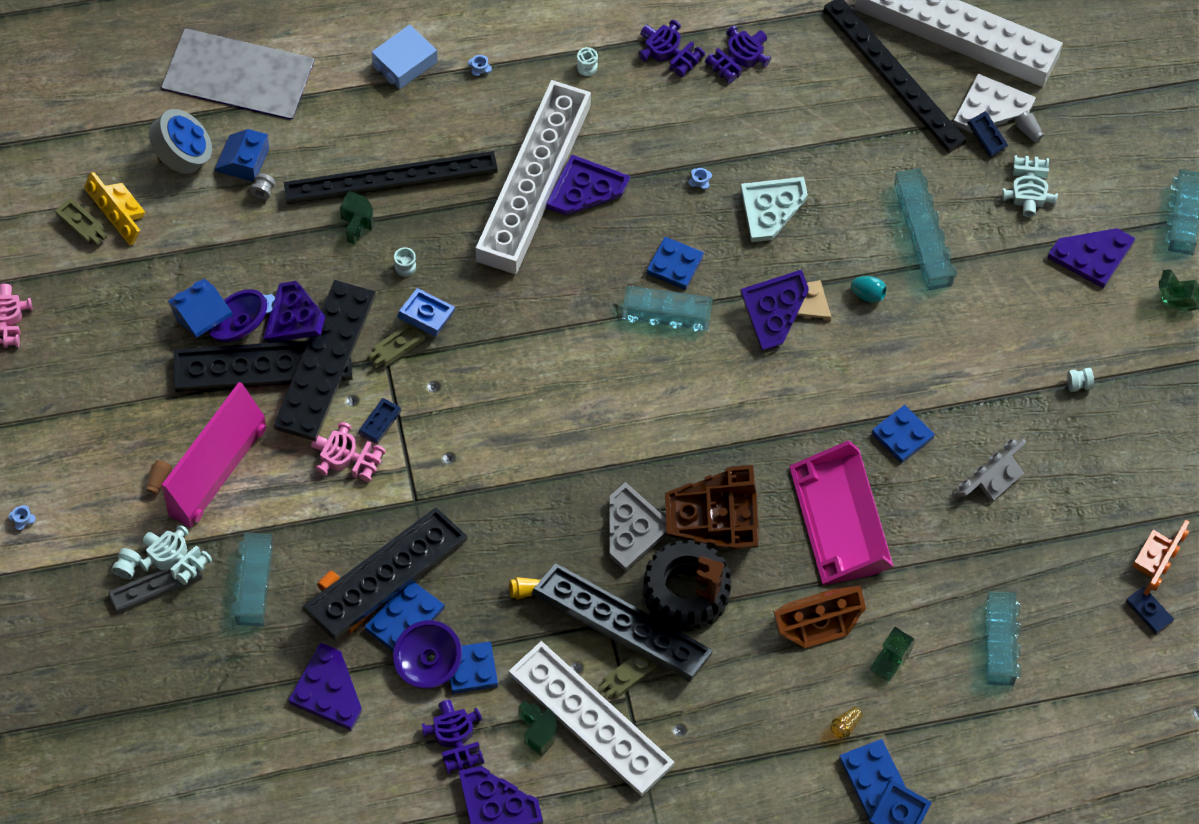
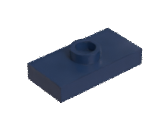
[967,111,1009,157]
[359,398,401,445]
[1126,586,1174,634]

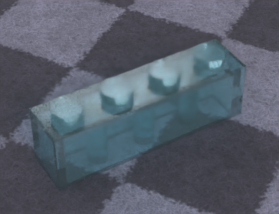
[1165,169,1199,256]
[622,286,713,331]
[231,533,273,627]
[986,591,1021,686]

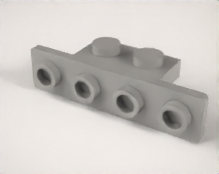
[954,438,1026,501]

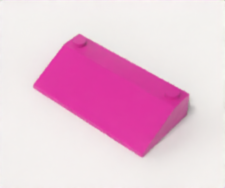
[162,382,267,528]
[789,440,894,585]

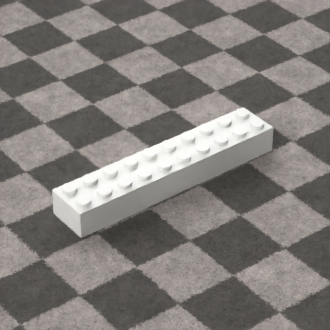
[854,0,1063,87]
[476,80,591,275]

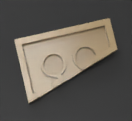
[797,280,831,321]

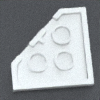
[953,74,1036,133]

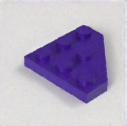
[546,155,630,215]
[1047,228,1136,288]
[740,269,809,351]
[263,281,326,343]
[289,642,362,731]
[459,766,543,824]

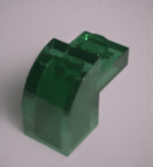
[340,191,374,244]
[1159,269,1199,311]
[870,626,915,682]
[518,700,557,757]

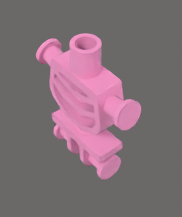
[0,284,33,348]
[311,422,386,482]

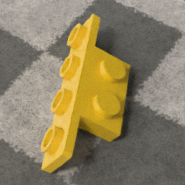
[84,172,145,245]

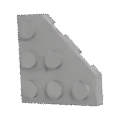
[609,482,667,572]

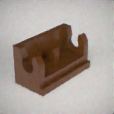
[694,556,724,603]

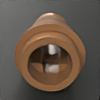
[146,460,173,495]

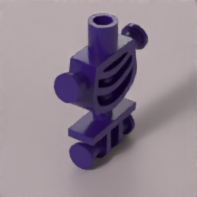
[638,20,705,77]
[705,26,771,84]
[422,700,484,774]

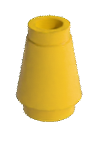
[509,577,540,600]

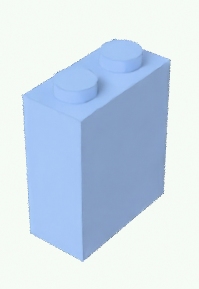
[372,25,438,89]

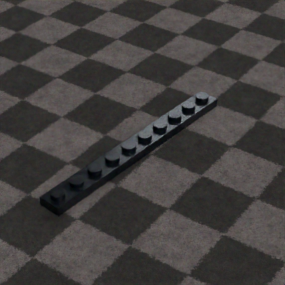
[823,0,966,153]
[284,151,498,204]

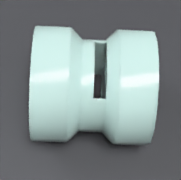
[577,47,598,76]
[394,247,416,277]
[1067,368,1094,392]
[111,548,141,580]

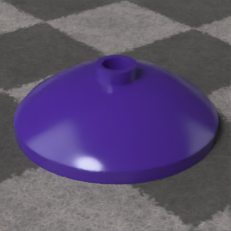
[208,289,267,342]
[393,620,462,689]

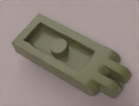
[55,198,107,246]
[367,324,425,368]
[598,653,658,700]

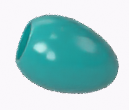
[851,276,887,303]

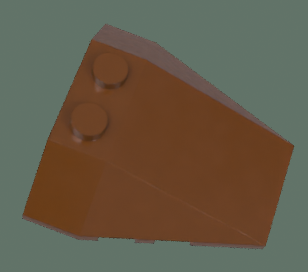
[665,465,760,549]

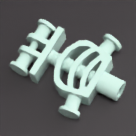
[1002,155,1058,217]
[139,525,212,585]

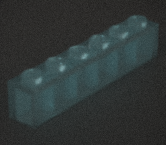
[894,168,957,291]

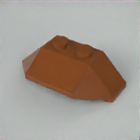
[773,586,866,648]

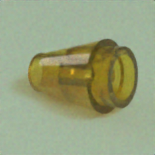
[830,706,863,739]

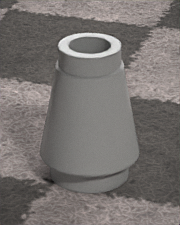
[1015,111,1044,143]

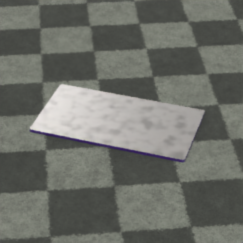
[162,29,314,120]

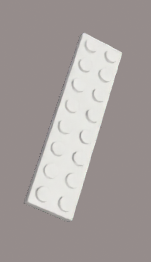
[509,641,675,797]

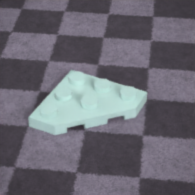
[741,177,808,242]

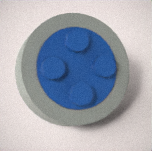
[149,109,212,174]

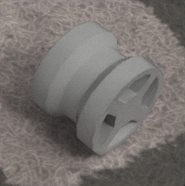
[250,173,276,200]

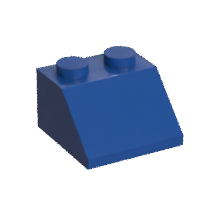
[215,129,269,182]
[168,279,233,338]

